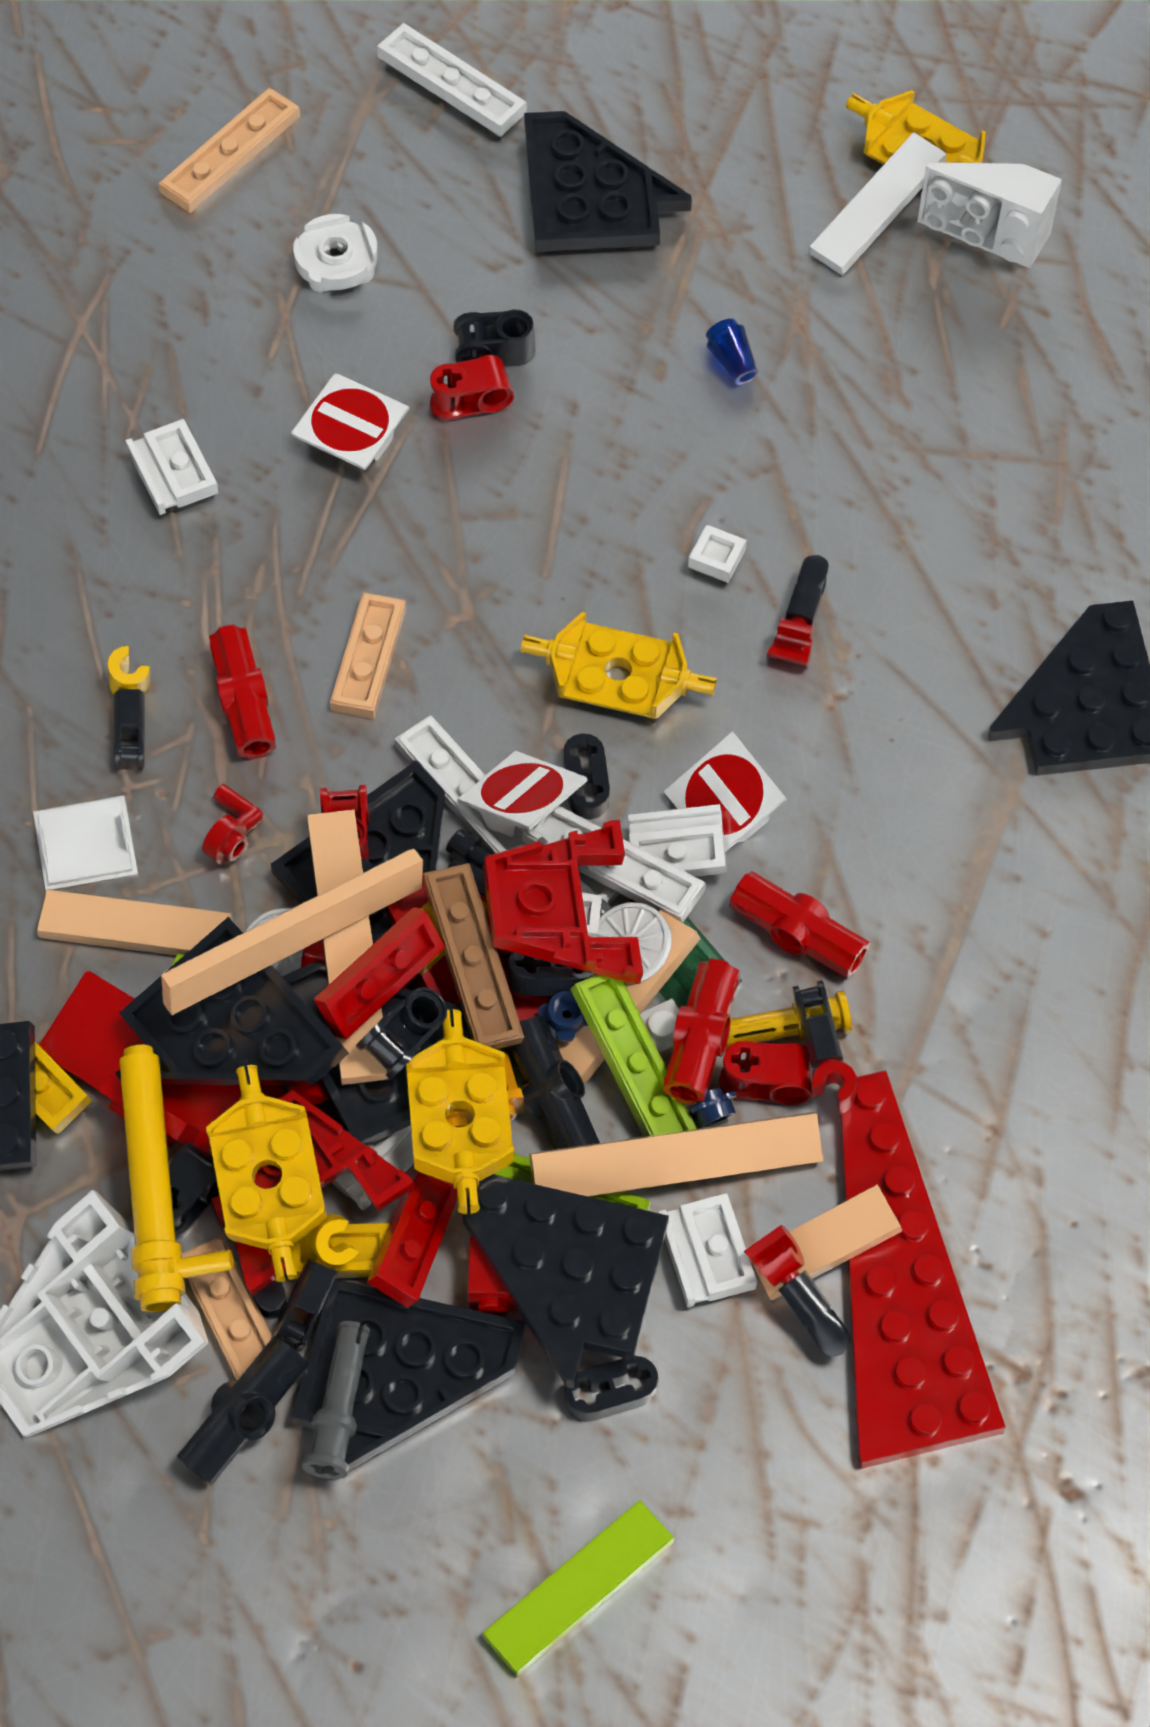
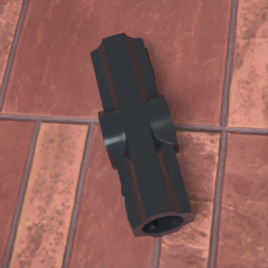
[509,1016,600,1150]
[177,1335,309,1486]

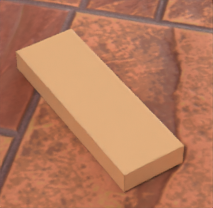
[330,592,406,719]
[749,1184,902,1301]
[182,1236,272,1380]

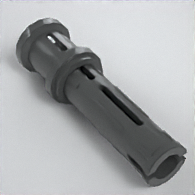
[302,1321,370,1479]

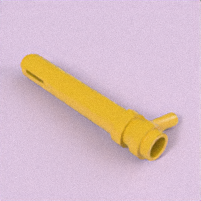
[119,1045,234,1313]

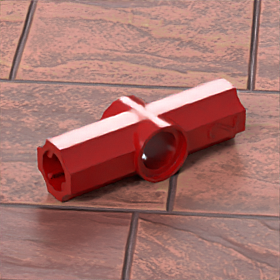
[209,624,276,760]
[729,871,870,978]
[663,958,740,1105]

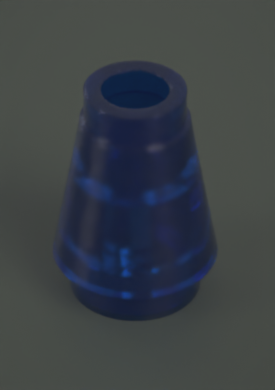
[706,318,759,385]

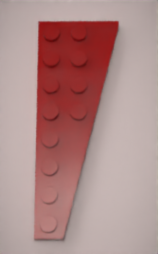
[839,1070,1006,1469]

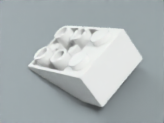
[917,162,1062,268]

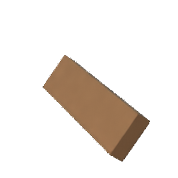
[422,863,524,1049]

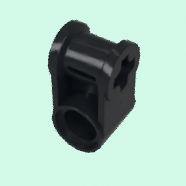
[453,309,536,366]
[355,987,447,1080]
[169,1142,220,1240]

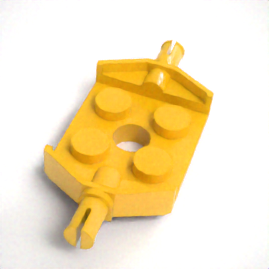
[846,90,986,165]
[520,612,718,719]
[406,1009,514,1214]
[206,1065,327,1282]

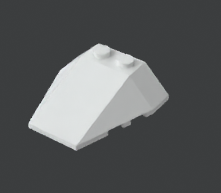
[0,1190,208,1437]

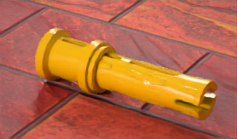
[726,991,852,1049]

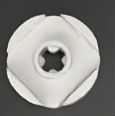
[293,214,378,293]

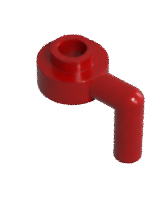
[202,784,264,864]

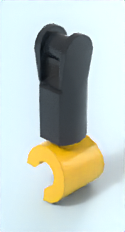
[108,646,151,768]
[271,1214,359,1352]

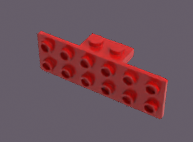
[39,971,288,1155]

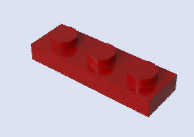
[314,907,445,1040]
[367,1167,458,1308]

